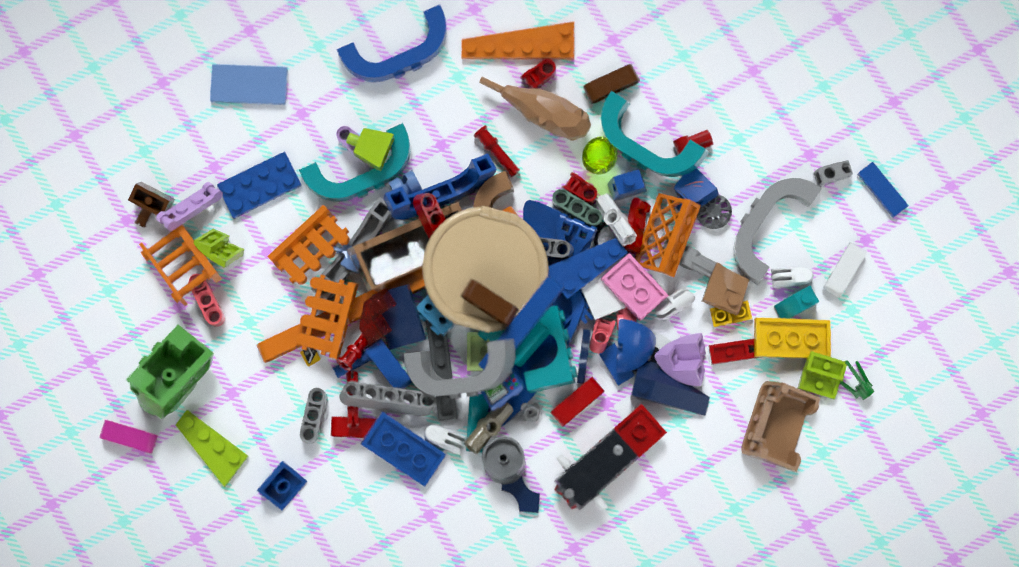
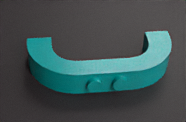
[601,91,709,177]
[299,123,411,202]

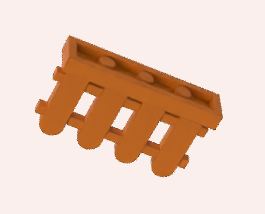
[267,205,350,285]
[295,274,359,359]

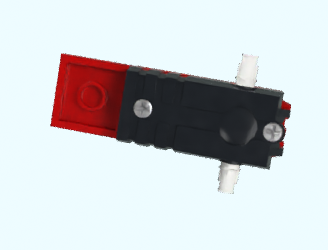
[554,403,667,512]

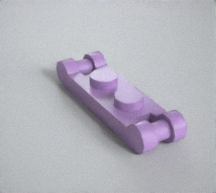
[156,182,223,231]

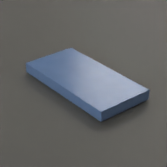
[210,64,288,105]

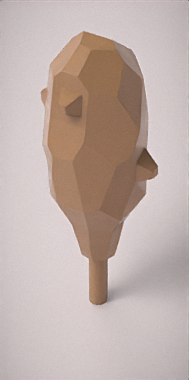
[479,76,591,141]

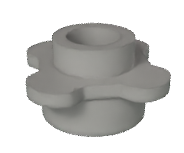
[520,403,540,422]

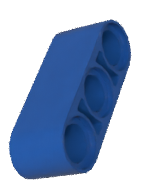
[365,339,413,389]

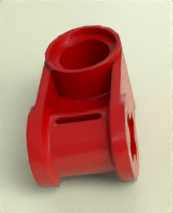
[520,59,556,89]
[561,172,597,205]

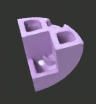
[655,333,706,386]

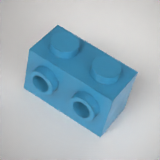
[417,295,456,336]

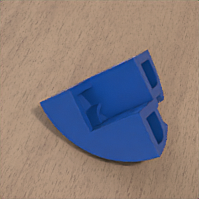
[616,319,656,372]

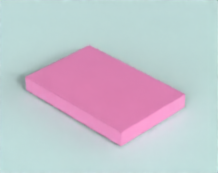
[601,253,669,321]

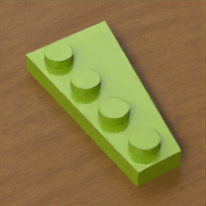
[175,410,249,487]

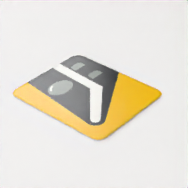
[300,347,321,367]

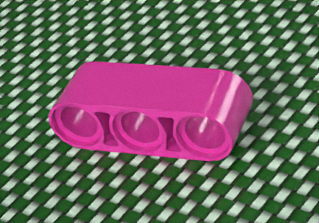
[99,419,158,454]

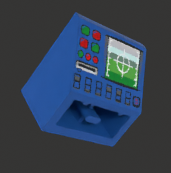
[480,365,524,411]

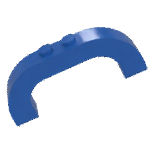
[336,4,447,82]
[383,153,497,220]

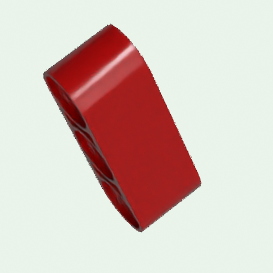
[413,193,446,240]
[550,376,605,427]
[330,416,376,438]

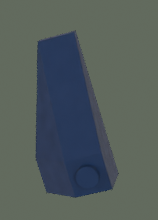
[630,361,710,416]

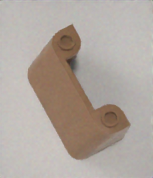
[741,381,821,472]

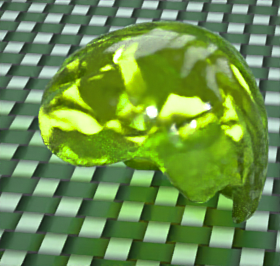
[582,136,618,175]

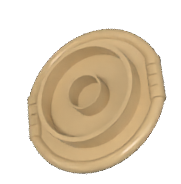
[422,206,549,333]

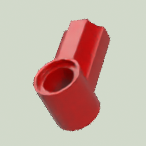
[673,129,714,155]

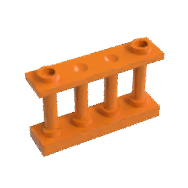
[139,224,222,306]

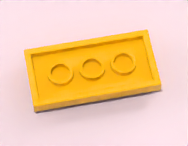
[754,317,831,359]

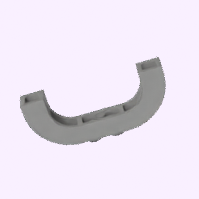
[734,178,822,285]
[404,339,515,399]

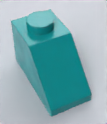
[774,285,820,319]

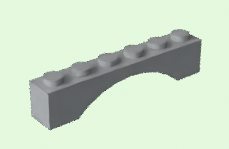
[311,196,392,300]

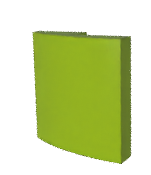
[194,229,245,268]
[797,351,847,400]

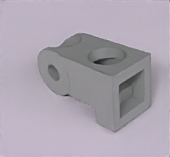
[813,160,854,187]

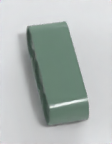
[552,189,602,228]

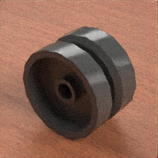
[482,436,526,485]

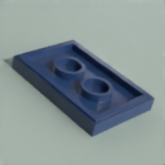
[372,284,427,350]

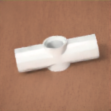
[595,193,637,246]

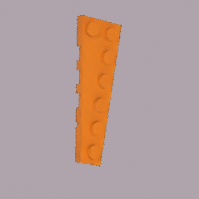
[461,22,574,60]

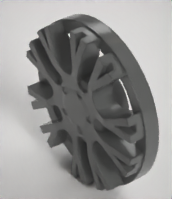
[697,194,732,229]

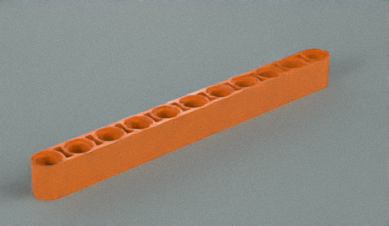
[256,268,426,363]

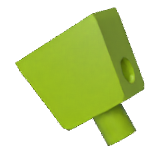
[346,128,395,171]

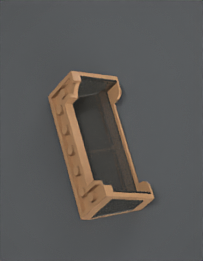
[347,202,462,292]

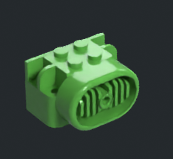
[126,325,214,419]

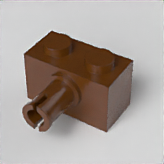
[128,181,175,228]

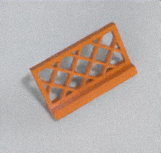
[635,193,701,278]

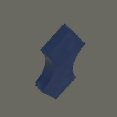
[577,329,591,384]
[501,476,540,513]

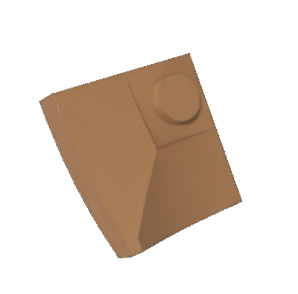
[701,262,750,315]

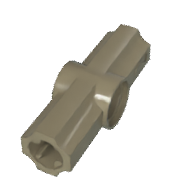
[464,402,514,454]

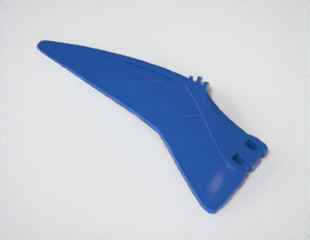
[501,200,597,427]

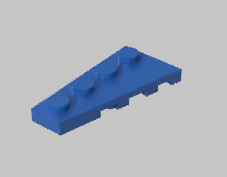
[548,238,628,300]

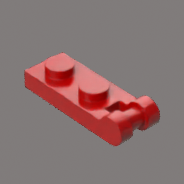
[623,197,651,254]
[708,339,762,365]

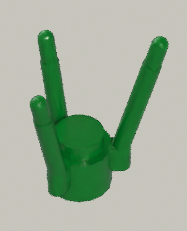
[840,360,875,400]

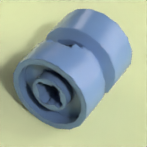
[388,170,422,195]

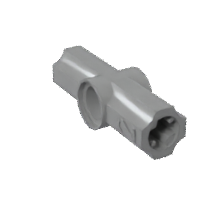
[662,239,717,278]

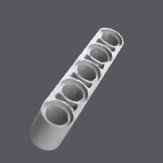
[339,382,437,416]

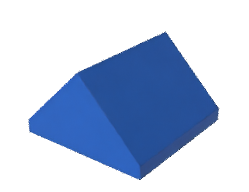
[256,461,308,511]

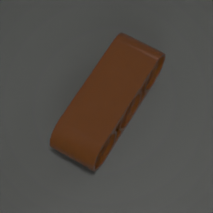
[583,64,640,104]
[460,279,519,327]

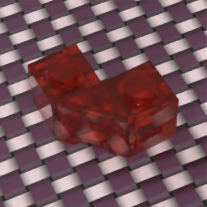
[359,288,397,345]

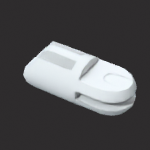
[771,267,814,288]
[655,287,695,320]
[424,425,467,455]

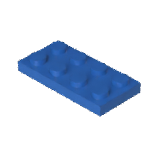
[216,151,302,219]
[360,412,446,487]

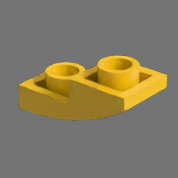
[709,300,753,327]

